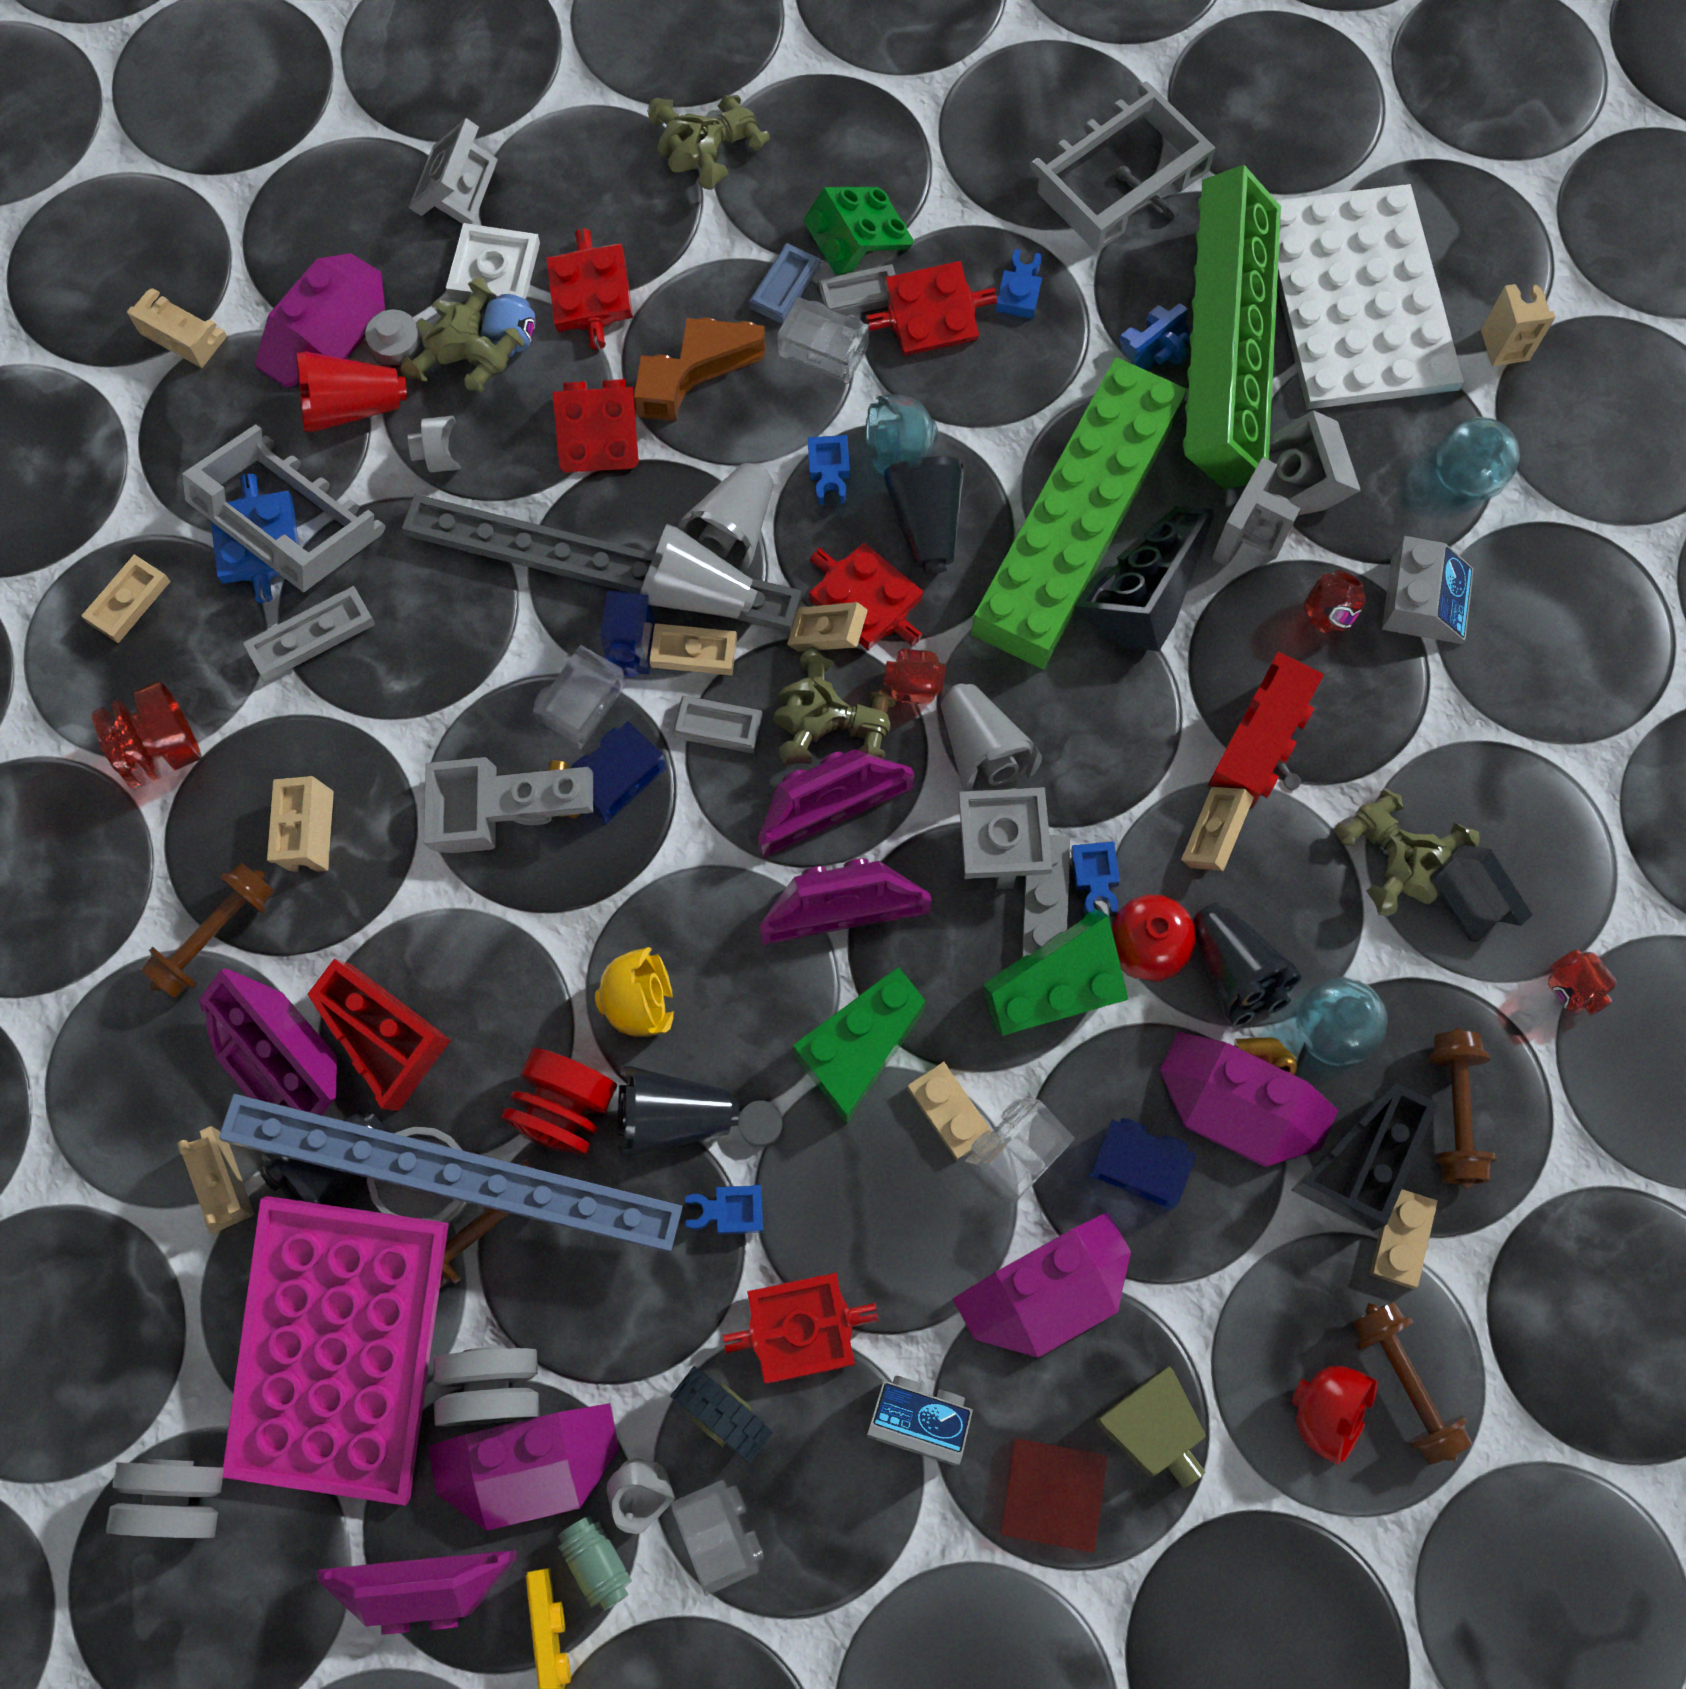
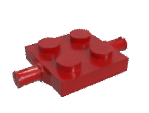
[546,228,633,350]
[866,261,997,357]
[808,542,924,651]
[723,1273,879,1385]

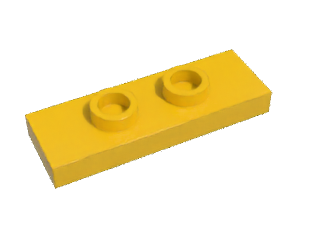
[526,1568,571,1689]

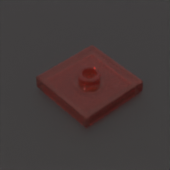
[1000,1438,1108,1553]

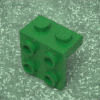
[803,187,914,276]

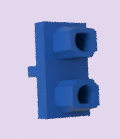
[1120,303,1191,371]

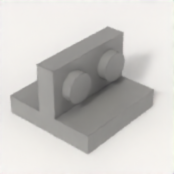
[409,118,498,224]
[1212,457,1301,566]
[958,787,1052,889]

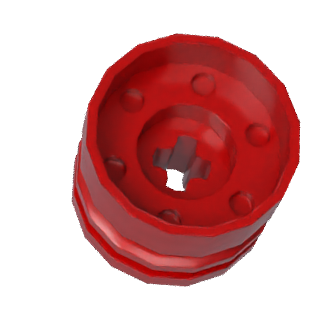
[500,1048,617,1156]

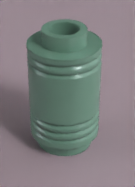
[558,1516,632,1611]

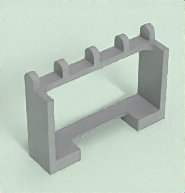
[1030,81,1216,253]
[182,424,385,593]

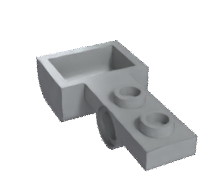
[423,757,593,853]

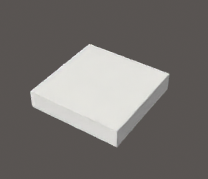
[446,223,540,303]

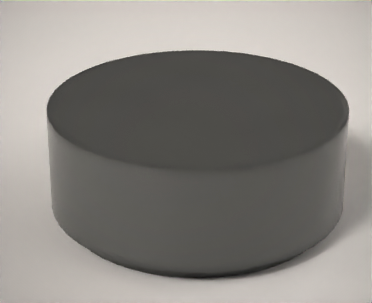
[738,1101,783,1147]

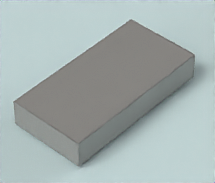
[818,264,896,320]
[673,695,763,754]

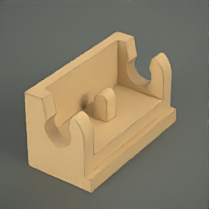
[1481,284,1556,366]
[127,288,227,368]
[267,776,334,872]
[177,1126,255,1234]

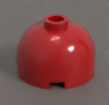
[1111,894,1196,982]
[1292,1366,1378,1465]

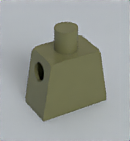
[1094,1366,1206,1489]

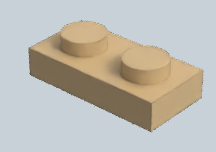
[81,554,171,643]
[787,602,868,652]
[649,624,737,675]
[1181,787,1254,871]
[907,1062,994,1161]
[1369,1189,1438,1289]

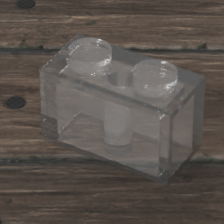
[778,297,869,384]
[533,645,626,750]
[965,1098,1075,1203]
[670,1480,765,1596]

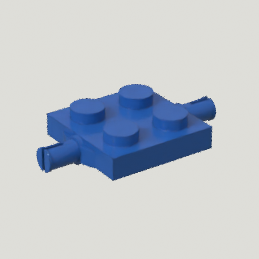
[210,474,299,603]

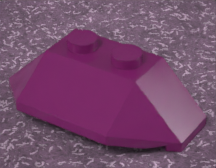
[254,253,386,388]
[758,749,915,859]
[760,858,932,945]
[199,968,337,1116]
[1159,1032,1338,1167]
[952,1212,1131,1358]
[428,1403,620,1531]
[317,1550,517,1635]

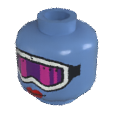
[481,294,536,357]

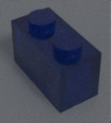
[600,591,655,677]
[571,721,667,824]
[1088,1118,1197,1210]

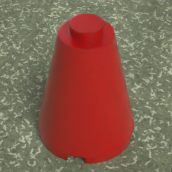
[296,351,407,433]

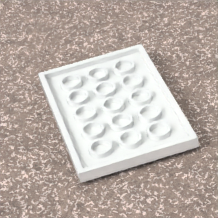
[1276,184,1464,410]

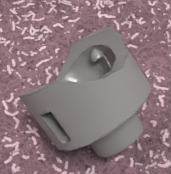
[365,309,424,365]
[408,416,461,473]
[606,1458,675,1534]

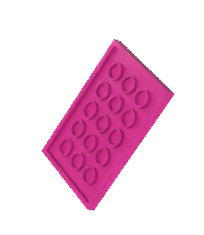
[223,1196,449,1506]

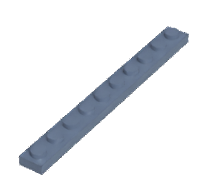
[219,1094,683,1253]

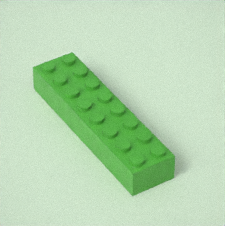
[1183,165,1281,490]
[971,357,1188,670]

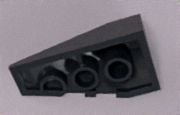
[1075,506,1214,651]

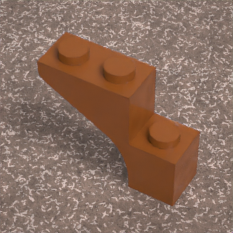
[634,317,766,421]

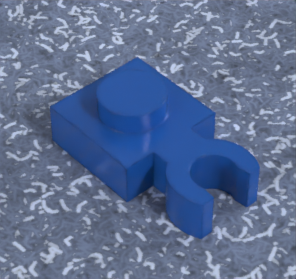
[996,249,1042,319]
[808,435,850,505]
[1070,841,1120,916]
[685,1185,763,1235]

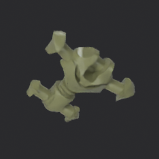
[647,95,770,190]
[400,277,524,392]
[773,647,896,766]
[1334,789,1480,916]

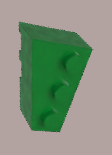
[982,909,1129,1036]
[793,967,926,1124]

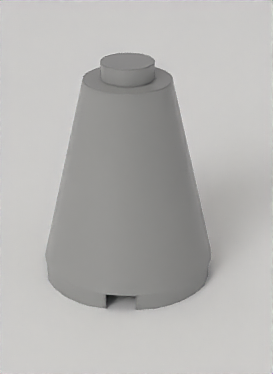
[677,463,774,573]
[638,524,757,619]
[941,684,1042,791]

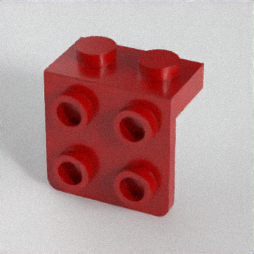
[553,379,639,472]

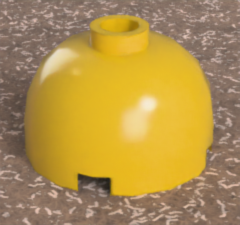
[595,947,674,1037]

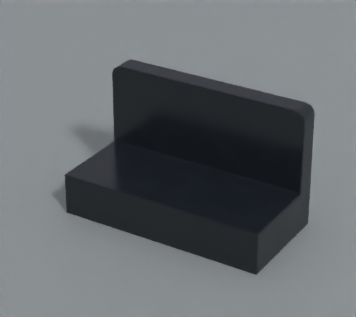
[1430,845,1533,942]

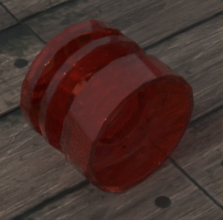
[92,680,202,790]

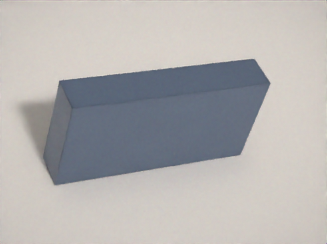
[749,243,820,325]

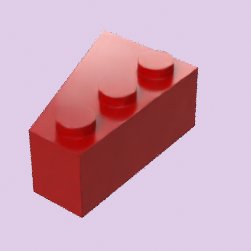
[1208,651,1324,808]
[307,958,451,1111]

